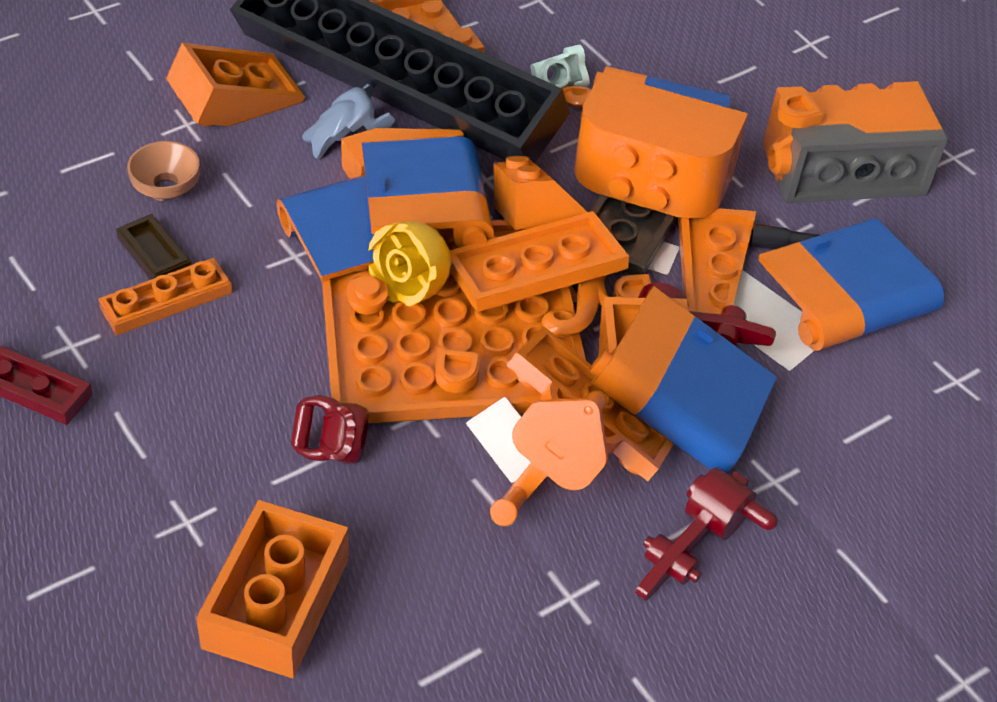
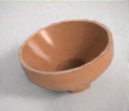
[127,141,200,201]

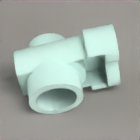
[530,44,590,88]

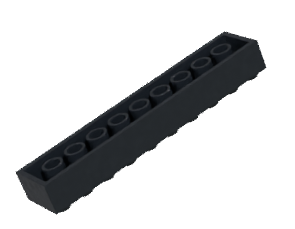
[230,0,570,163]

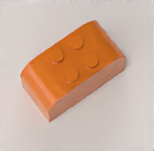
[574,73,748,218]

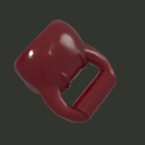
[291,395,369,464]

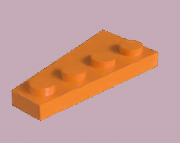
[678,208,757,314]

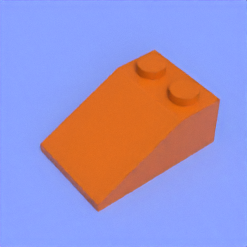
[166,43,305,127]

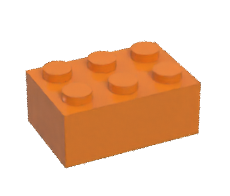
[196,500,349,679]

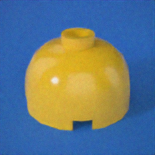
[368,221,451,306]

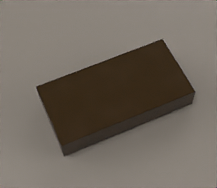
[116,214,192,280]

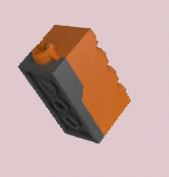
[762,81,948,203]

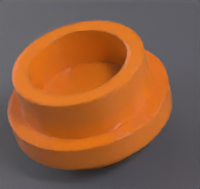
[346,276,388,315]

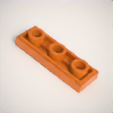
[98,258,232,336]

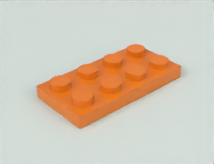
[449,211,629,312]

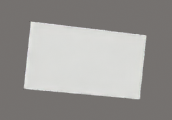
[733,270,814,371]

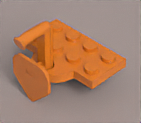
[490,326,673,526]

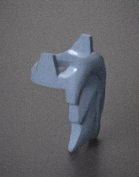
[302,84,395,160]

